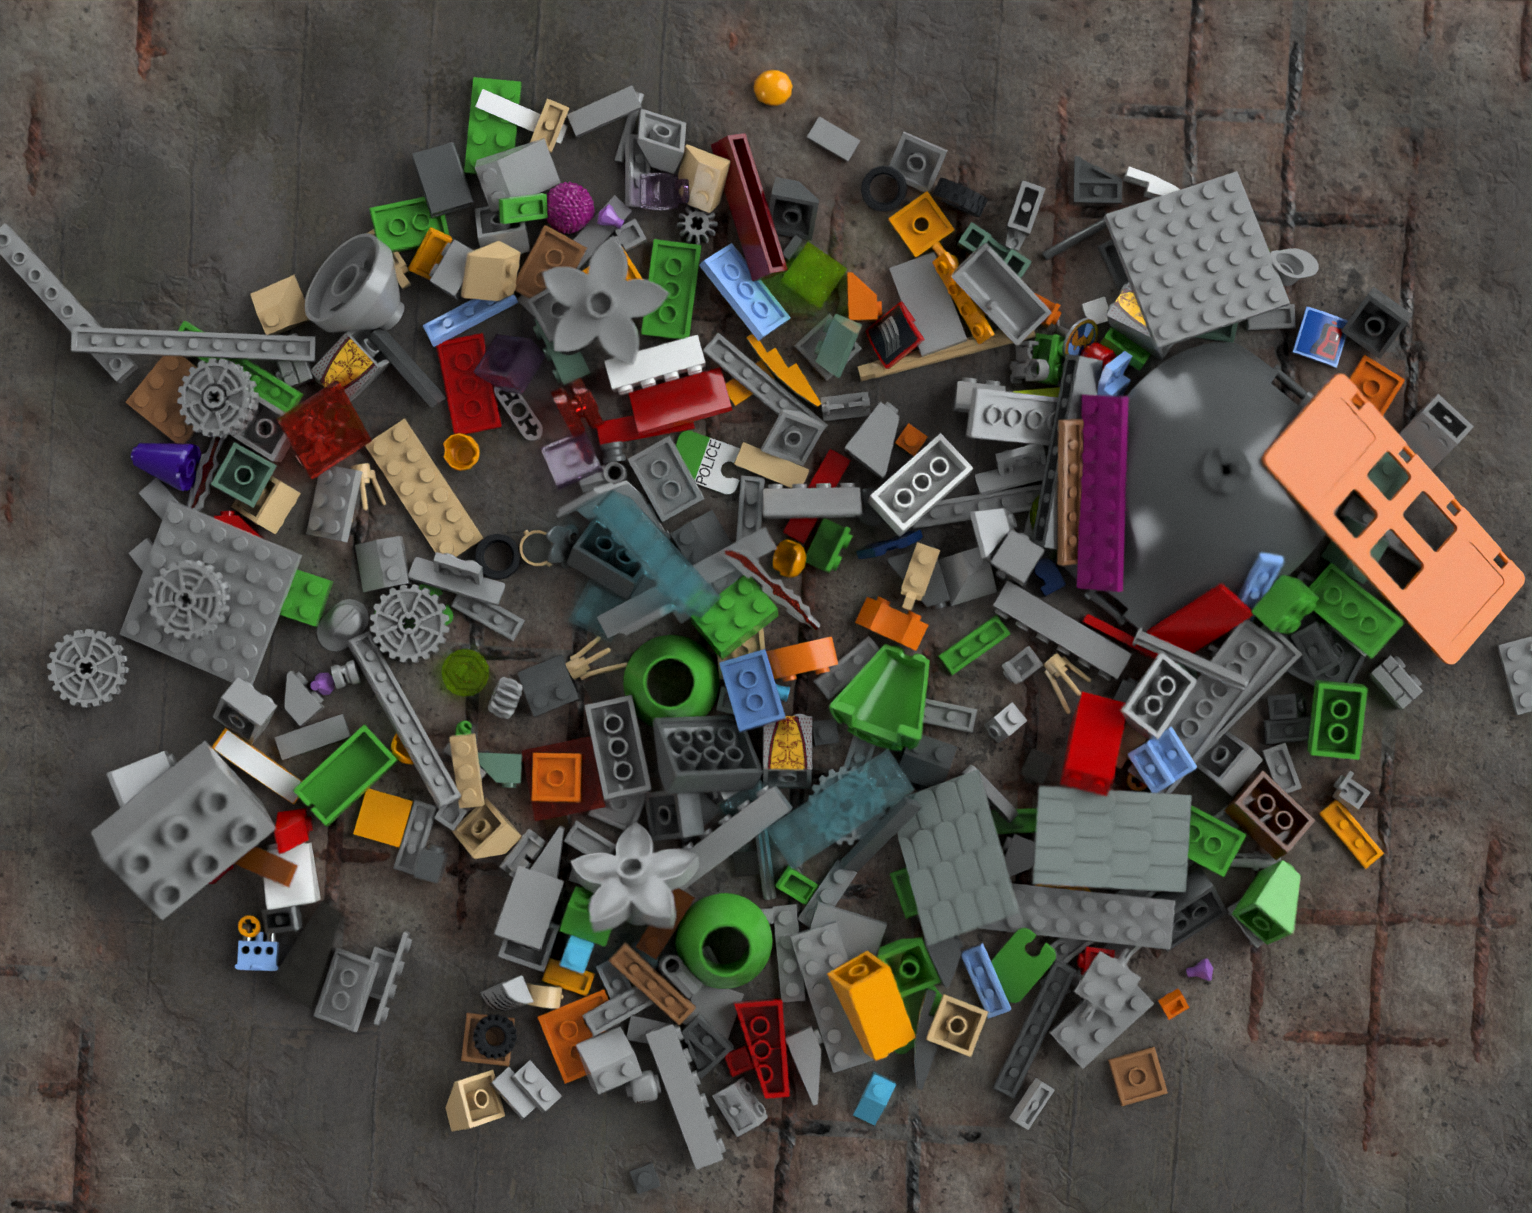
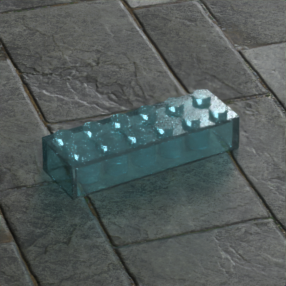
[592,490,721,618]
[766,749,915,870]

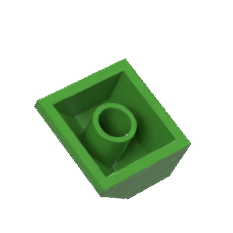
[877,938,941,998]

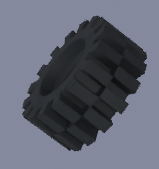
[473,1014,517,1059]

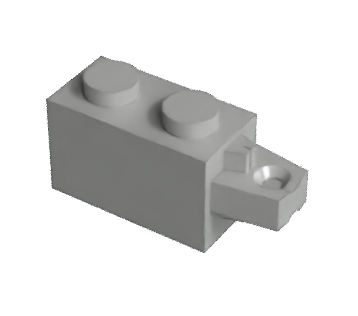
[1005,181,1045,251]

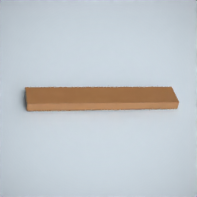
[1057,419,1083,565]

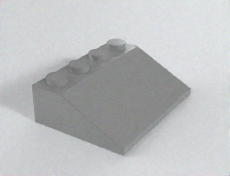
[763,483,861,519]

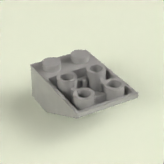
[1398,394,1474,470]

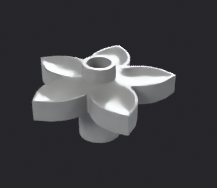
[542,237,670,364]
[570,822,699,932]

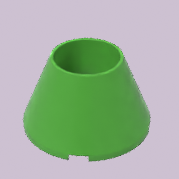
[623,635,719,727]
[676,893,772,989]

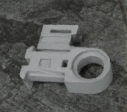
[1010,341,1049,383]

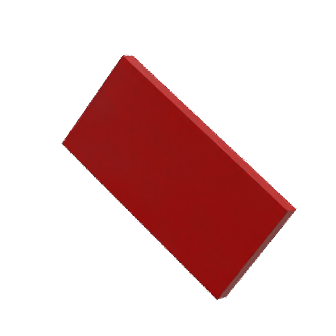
[436,333,502,435]
[629,367,733,436]
[1146,583,1253,654]

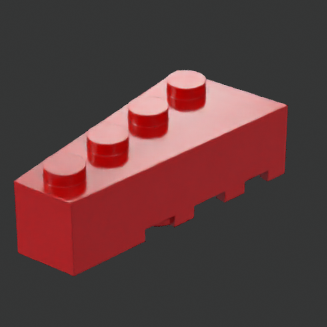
[733,998,790,1099]

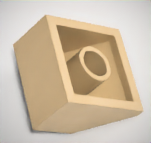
[675,144,731,213]
[461,241,521,301]
[231,476,301,534]
[926,994,988,1057]

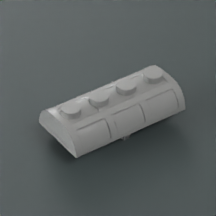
[951,243,1052,346]

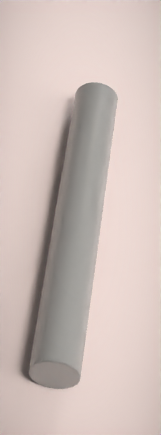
[614,92,644,163]

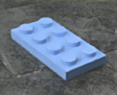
[699,243,790,341]

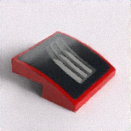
[866,301,925,369]

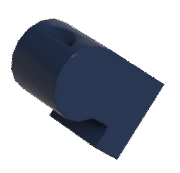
[1034,558,1066,597]

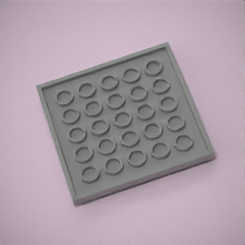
[1104,171,1290,350]
[120,500,302,685]

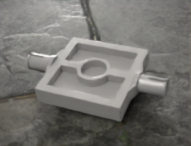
[1074,947,1141,1022]

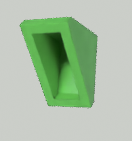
[775,865,819,905]

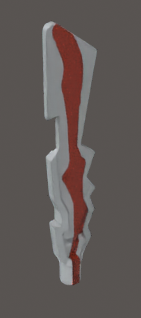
[186,437,226,511]
[723,550,820,631]

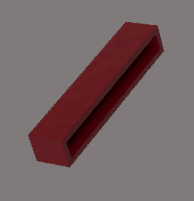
[711,133,788,281]

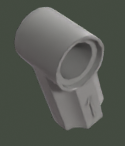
[578,462,627,493]
[658,954,703,999]

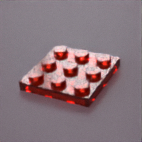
[277,380,372,480]
[521,736,606,822]

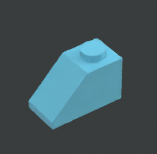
[853,1072,896,1126]

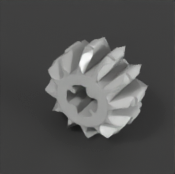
[677,206,718,245]
[488,677,523,719]

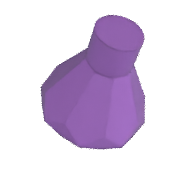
[597,204,624,229]
[310,673,335,695]
[1186,958,1213,981]

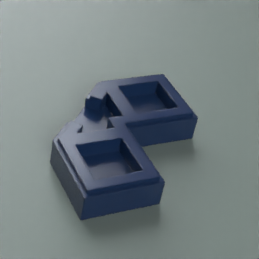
[856,529,923,560]

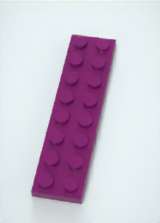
[1077,395,1128,592]

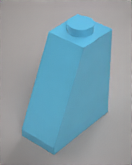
[560,935,595,974]

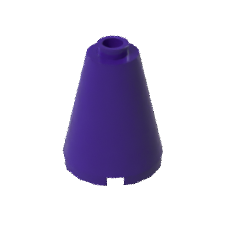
[131,443,201,491]

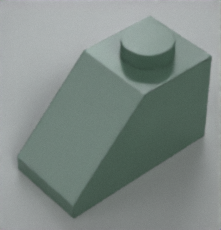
[478,753,523,788]

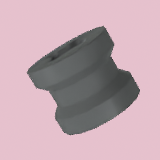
[600,441,626,465]

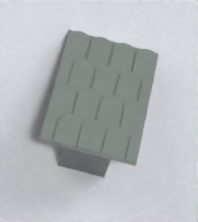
[889,769,1019,945]
[1033,786,1192,892]

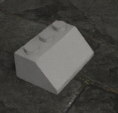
[1121,652,1197,739]

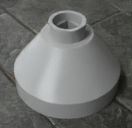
[305,233,404,332]

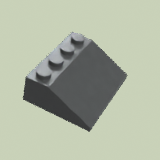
[653,715,763,794]

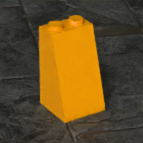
[827,951,916,1061]

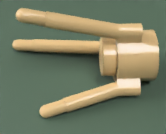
[351,463,386,521]
[565,636,627,680]
[1043,653,1091,714]

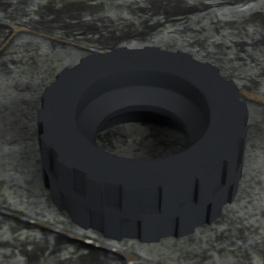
[932,178,988,217]

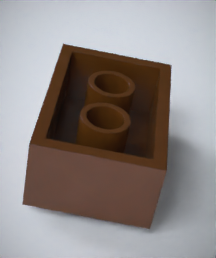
[1224,771,1315,860]

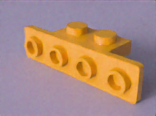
[932,252,994,345]

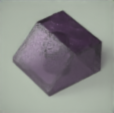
[474,334,546,394]

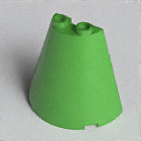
[830,644,930,751]

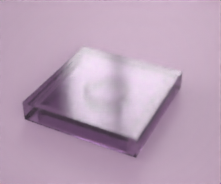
[541,429,603,490]

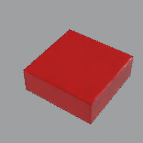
[724,1045,755,1077]

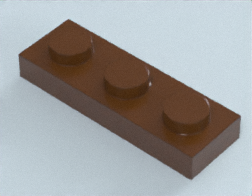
[636,888,695,959]

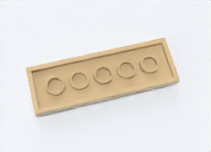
[365,419,484,557]

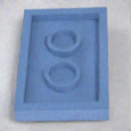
[719,649,786,732]

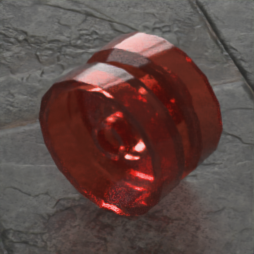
[551,377,604,439]

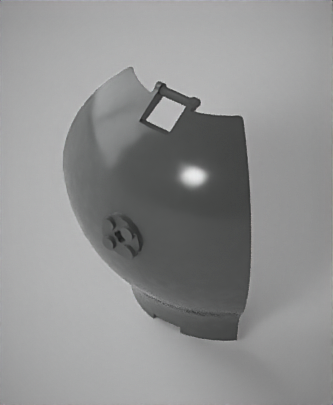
[1053,342,1339,633]

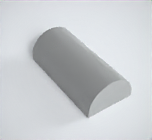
[585,695,652,800]

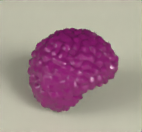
[546,182,595,234]

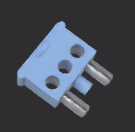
[235,924,280,971]

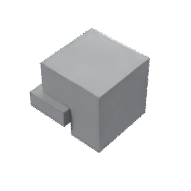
[990,529,1044,586]

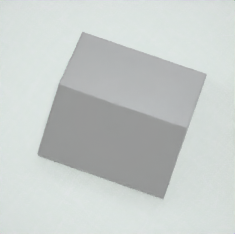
[886,132,948,193]
[761,409,825,466]

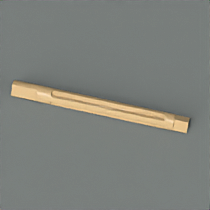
[858,329,1036,381]

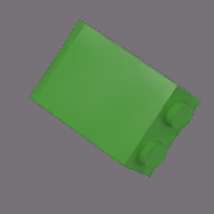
[1232,860,1301,945]

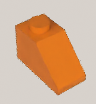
[847,272,882,322]

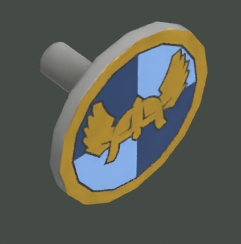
[1057,318,1098,358]

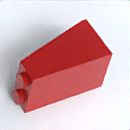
[1060,691,1126,797]

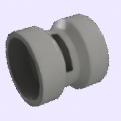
[331,660,361,689]

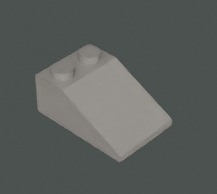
[475,138,561,212]

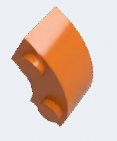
[855,596,928,651]
[766,636,839,682]

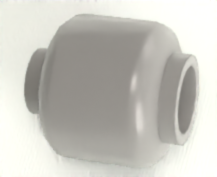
[625,1070,662,1104]

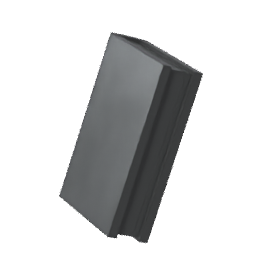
[412,142,474,218]

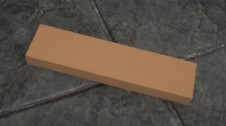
[608,942,696,1025]

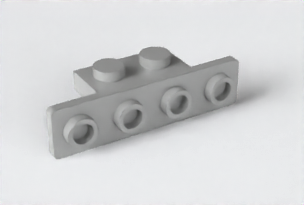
[975,444,1047,495]
[408,552,505,606]
[369,931,412,1026]

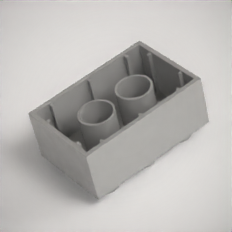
[91,741,276,920]

